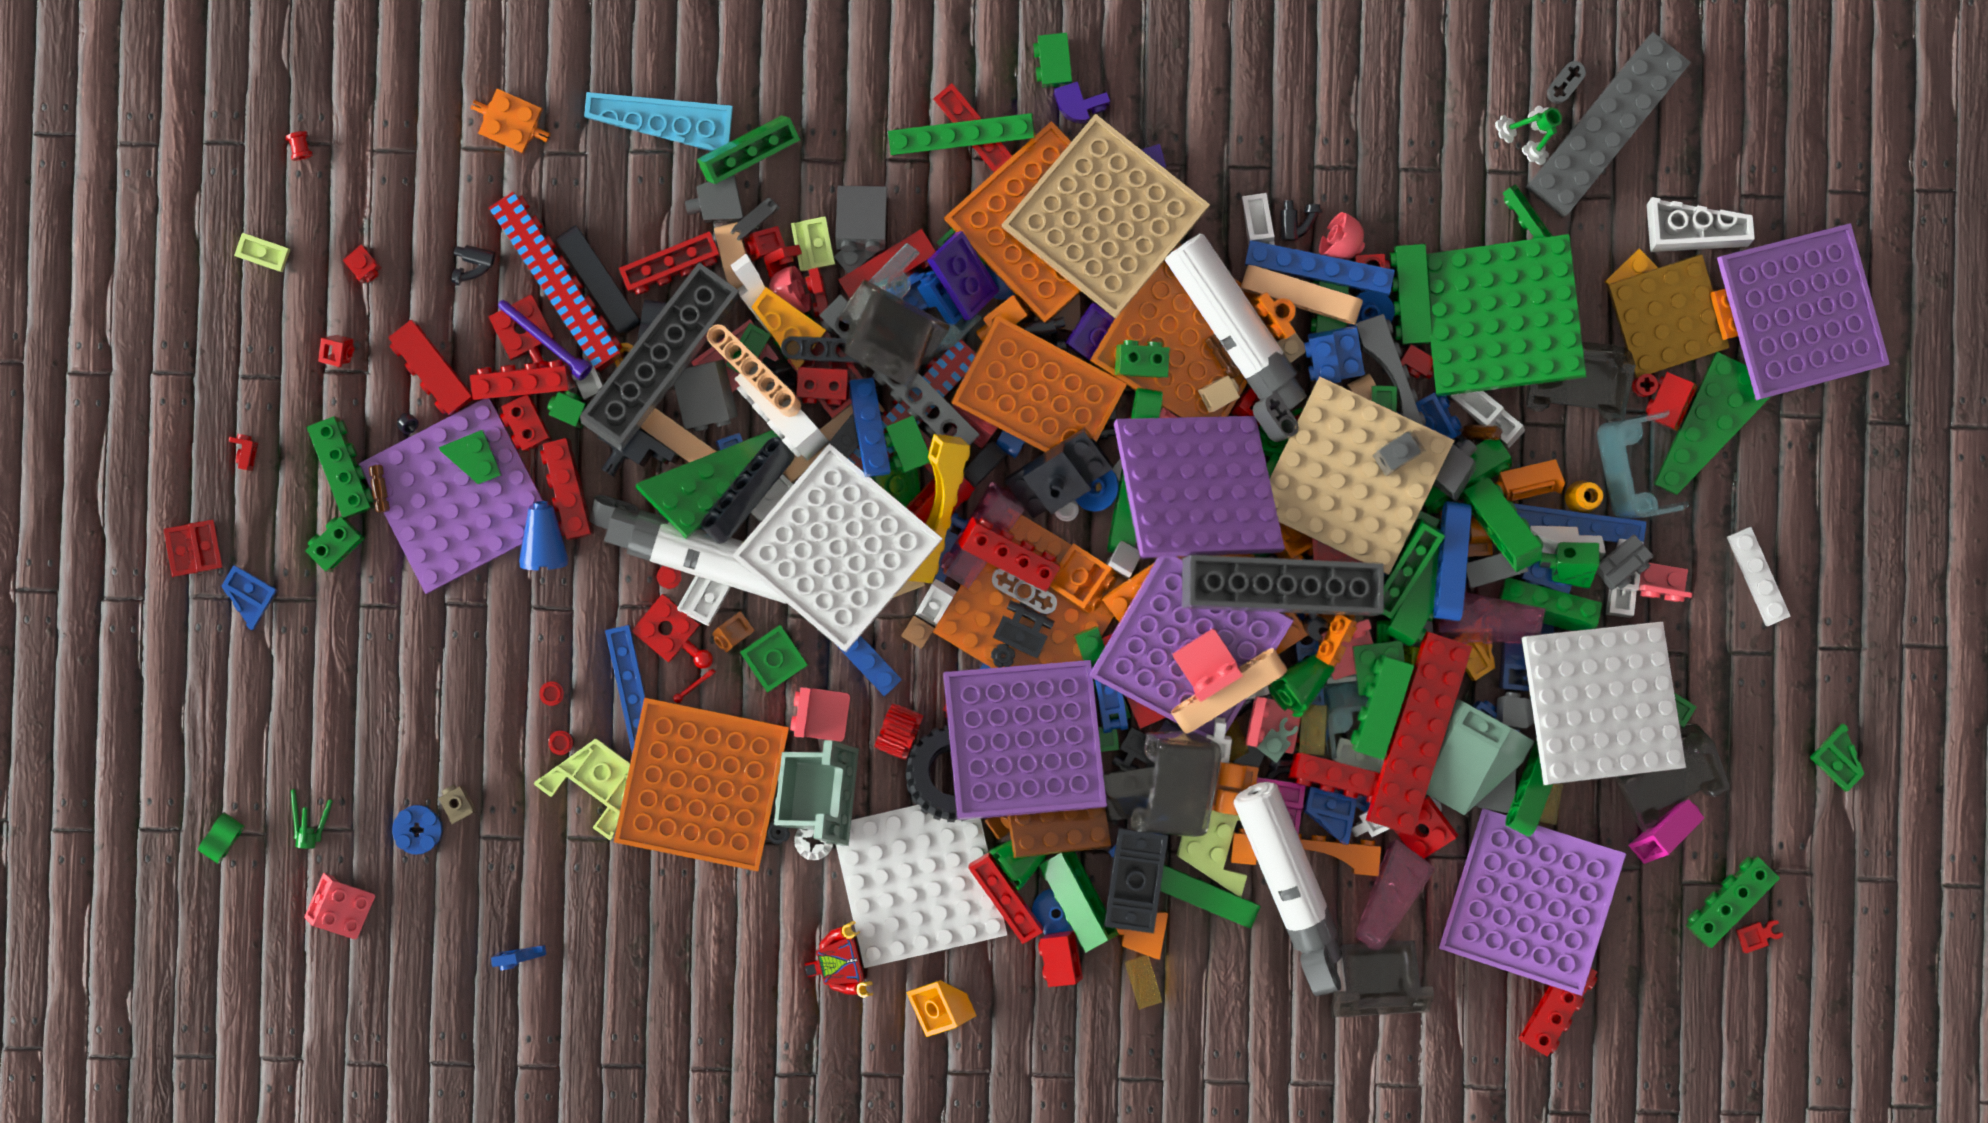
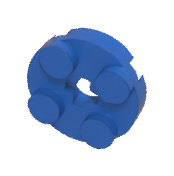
[392,805,443,854]

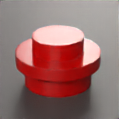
[657,566,682,589]
[539,681,564,706]
[548,730,573,755]

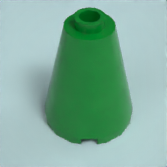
[1269,653,1335,717]
[988,840,1048,891]

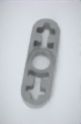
[992,569,1057,614]

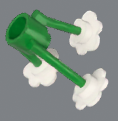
[1496,106,1562,165]

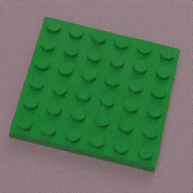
[1426,234,1586,397]

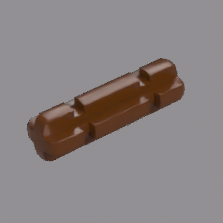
[1205,334,1241,379]
[1462,424,1503,440]
[369,464,390,513]

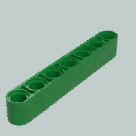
[1107,388,1163,553]

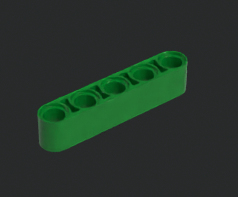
[1505,738,1553,837]
[1160,865,1261,929]

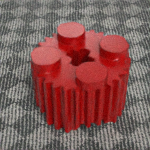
[874,703,924,760]

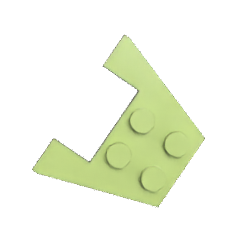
[534,738,630,841]
[1177,807,1247,897]

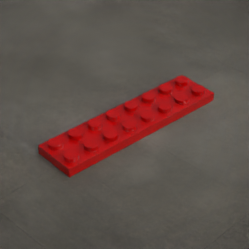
[1365,631,1472,836]

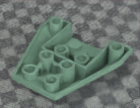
[1426,698,1534,815]

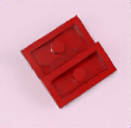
[163,520,222,577]

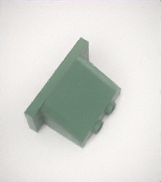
[774,740,859,846]

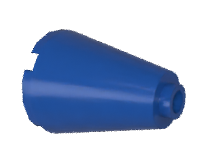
[519,501,568,570]

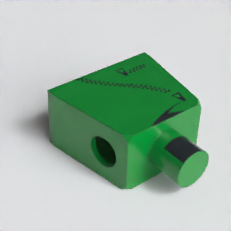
[1539,542,1599,588]

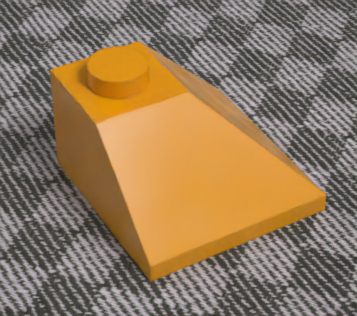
[906,980,977,1037]

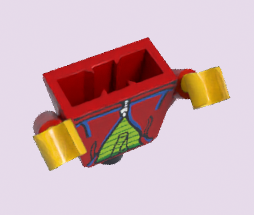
[805,921,873,998]

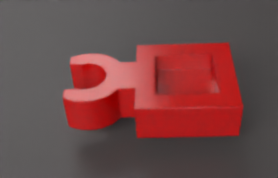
[1735,920,1783,953]

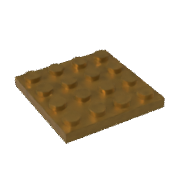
[1607,254,1730,378]

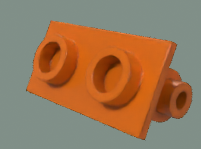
[1315,615,1357,667]

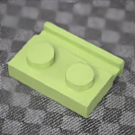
[791,216,835,272]

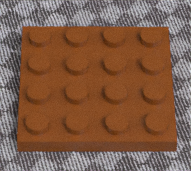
[1008,807,1111,858]

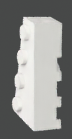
[1646,197,1755,252]

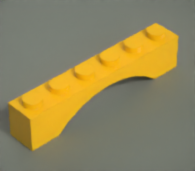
[908,434,970,583]

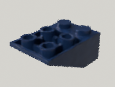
[1498,615,1554,691]

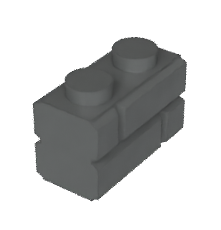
[1596,534,1653,590]

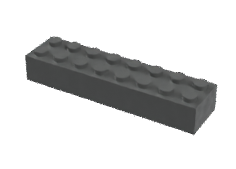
[1525,32,1691,218]
[580,263,739,452]
[1182,555,1384,616]

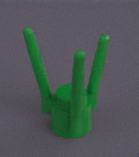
[291,789,333,849]

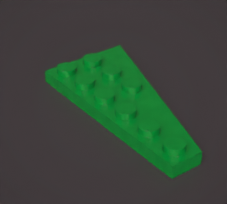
[1653,352,1771,495]
[636,430,782,539]

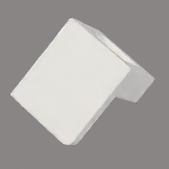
[572,366,604,400]

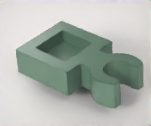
[1257,718,1298,763]

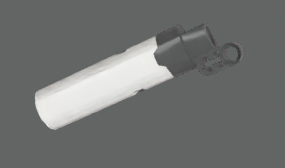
[1165,234,1307,442]
[589,495,786,604]
[1234,782,1342,997]

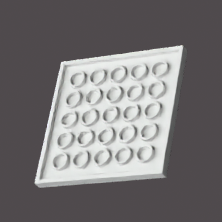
[732,444,943,653]
[1522,622,1686,785]
[836,804,1007,968]

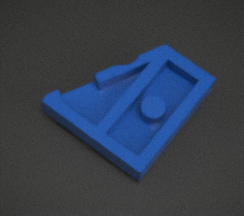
[221,565,278,630]
[1304,787,1357,845]
[491,945,547,970]

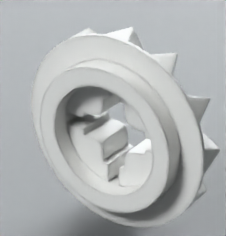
[794,829,833,860]

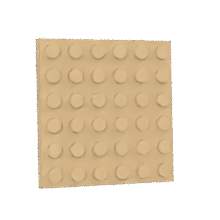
[1002,114,1210,318]
[1269,376,1454,575]

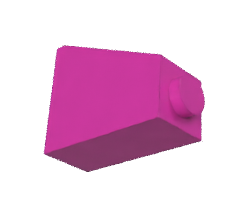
[1628,799,1704,864]

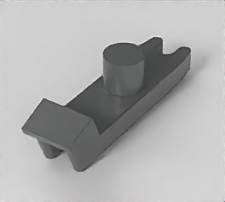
[730,198,780,241]

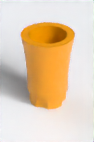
[1565,480,1603,513]

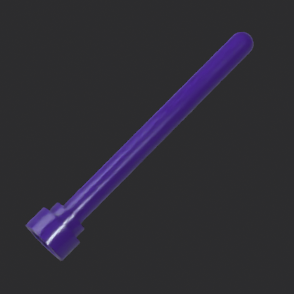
[498,300,593,381]

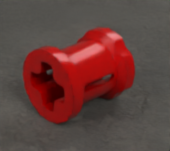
[285,131,313,161]
[1632,374,1658,397]

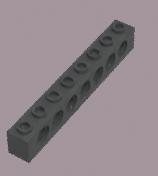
[819,295,980,446]

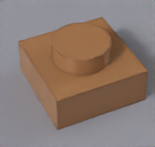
[901,616,935,649]

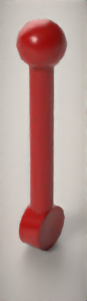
[673,668,716,703]

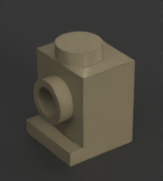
[438,784,477,824]

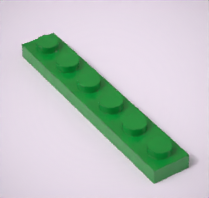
[888,113,1036,155]

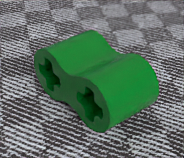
[198,812,245,864]

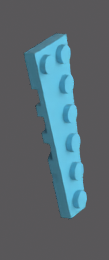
[584,92,733,151]

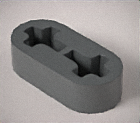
[1547,61,1586,104]

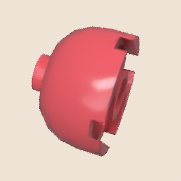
[1319,212,1365,260]
[769,266,812,313]

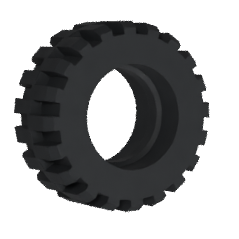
[906,725,969,823]

